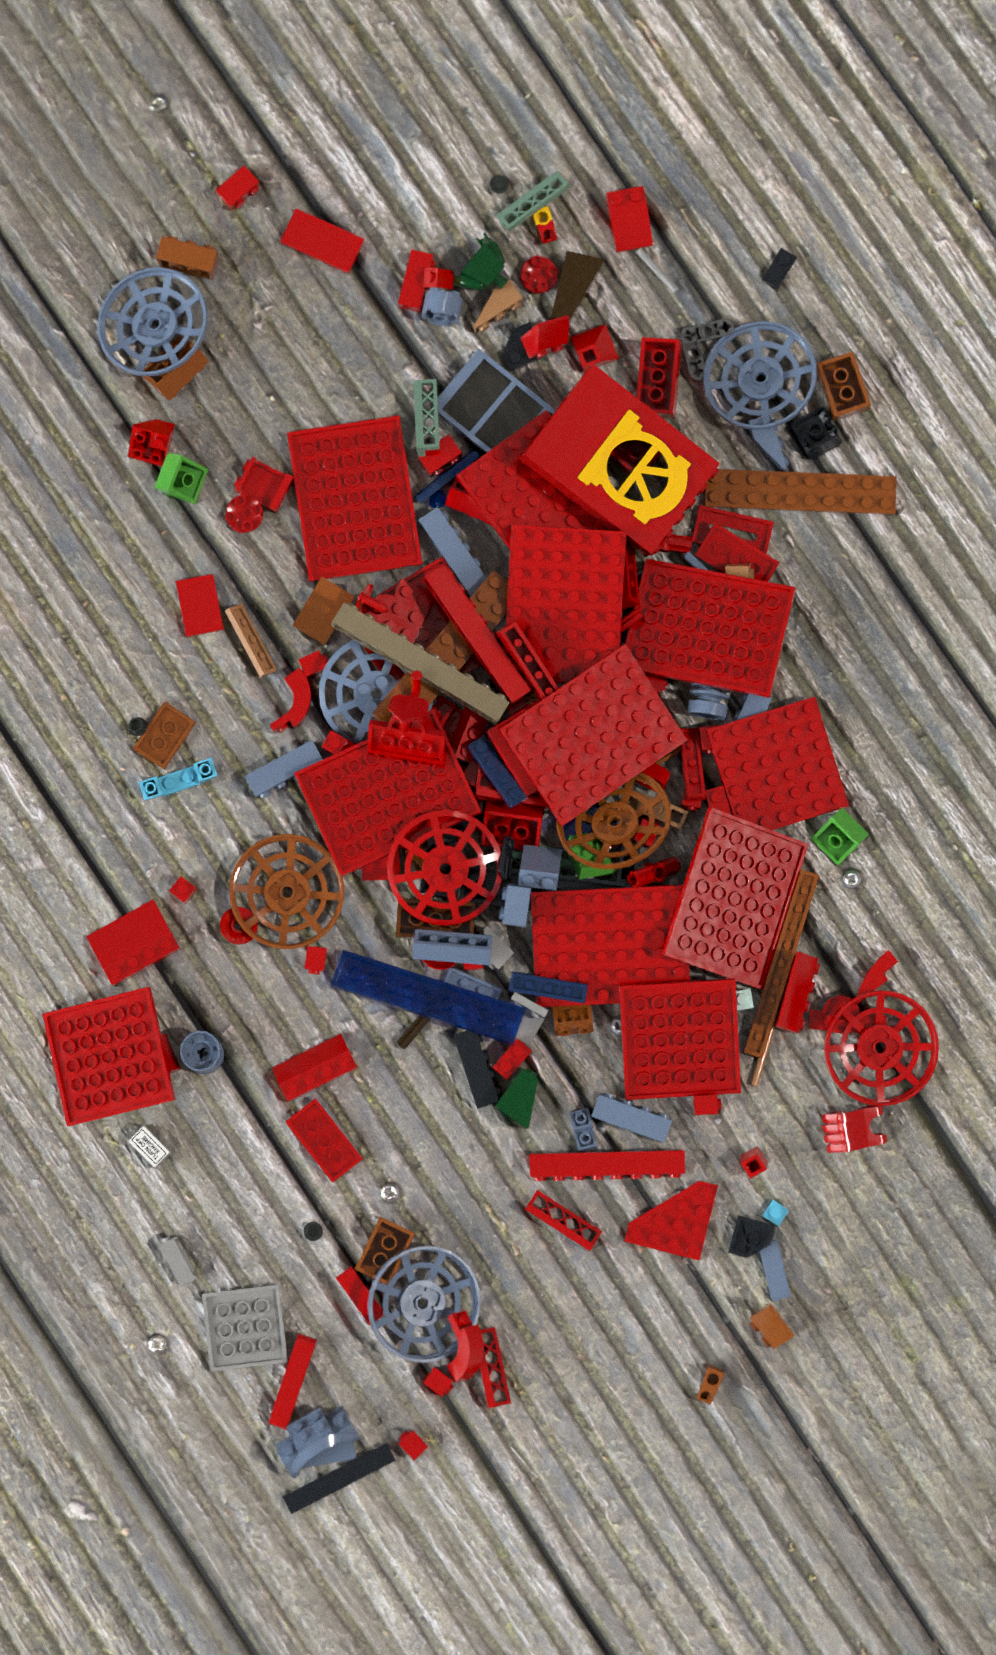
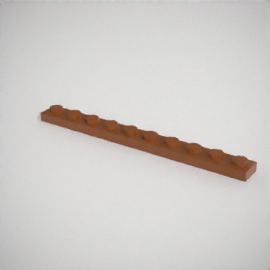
[743,869,819,1058]

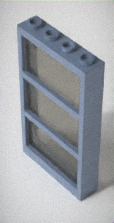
[431,349,555,454]

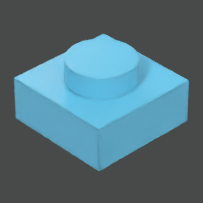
[762,1200,789,1227]

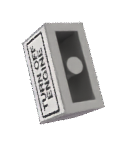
[127,1125,172,1169]

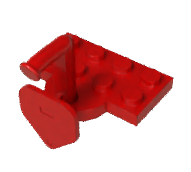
[355,579,434,644]
[368,670,446,765]

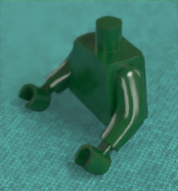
[453,232,508,290]

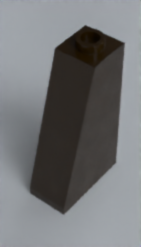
[551,251,604,324]

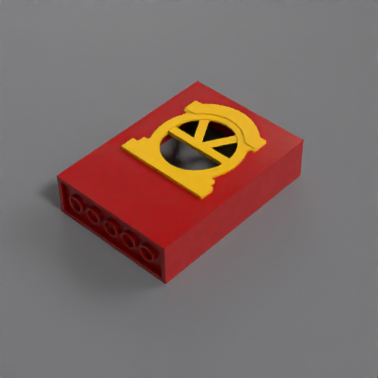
[519,364,720,557]

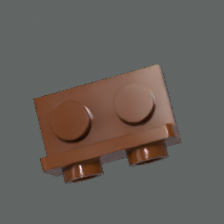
[552,1005,593,1036]

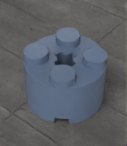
[422,288,463,327]

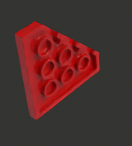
[624,1181,718,1261]

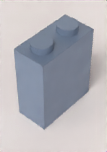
[518,845,562,890]

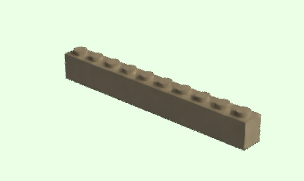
[331,603,509,725]

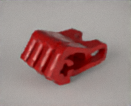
[822,1105,888,1153]

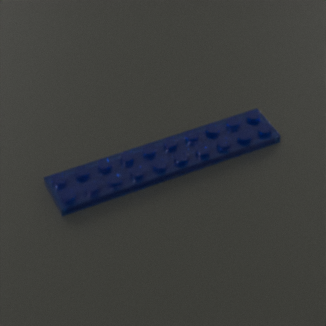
[331,950,526,1045]

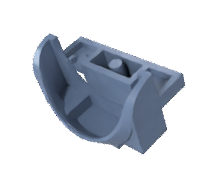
[275,1405,361,1478]

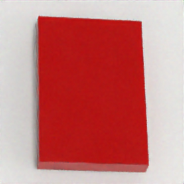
[176,574,224,638]

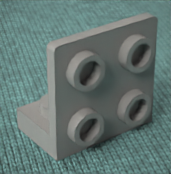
[497,992,548,1045]

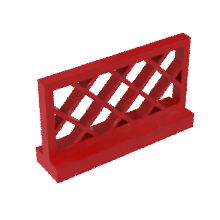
[473,754,549,811]

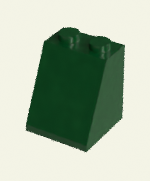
[496,1068,538,1129]

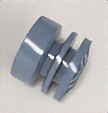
[687,683,730,720]
[180,1031,224,1075]

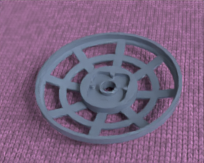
[97,267,208,376]
[703,321,817,430]
[319,640,433,744]
[368,1245,481,1362]

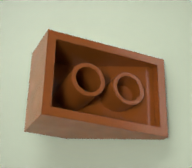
[749,1304,795,1349]

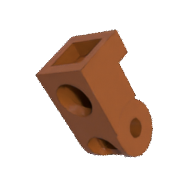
[696,1364,725,1405]

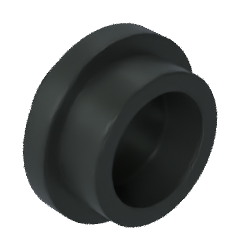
[490,175,508,194]
[128,717,147,736]
[303,1222,323,1241]

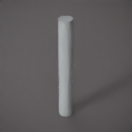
[635,248,679,294]

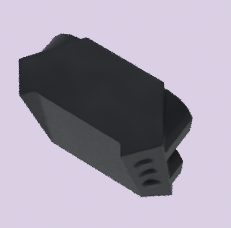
[790,407,842,460]

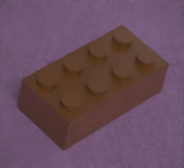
[396,898,475,939]

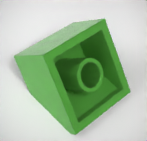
[154,453,209,504]
[811,808,869,866]
[568,832,616,879]

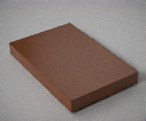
[292,577,355,645]
[132,701,196,770]

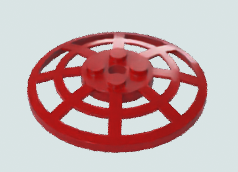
[387,810,502,926]
[824,990,939,1106]

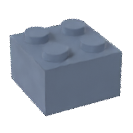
[499,883,531,927]

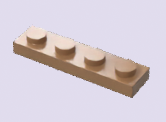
[225,604,277,678]

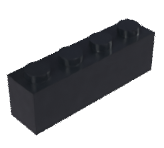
[453,1028,502,1109]

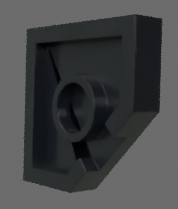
[503,322,545,372]
[728,1215,776,1258]

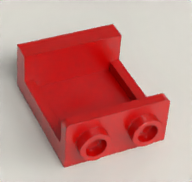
[234,457,294,513]

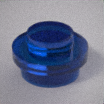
[429,490,447,508]

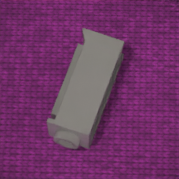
[159,1235,199,1287]

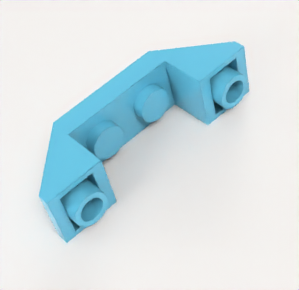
[138,758,217,801]

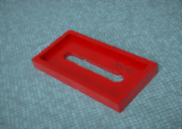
[692,505,774,554]

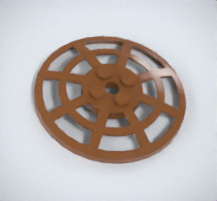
[556,772,671,869]
[229,834,345,949]

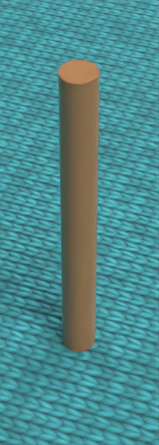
[750,1012,779,1087]

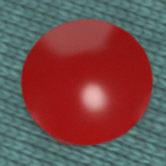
[520,255,558,294]
[225,495,263,533]

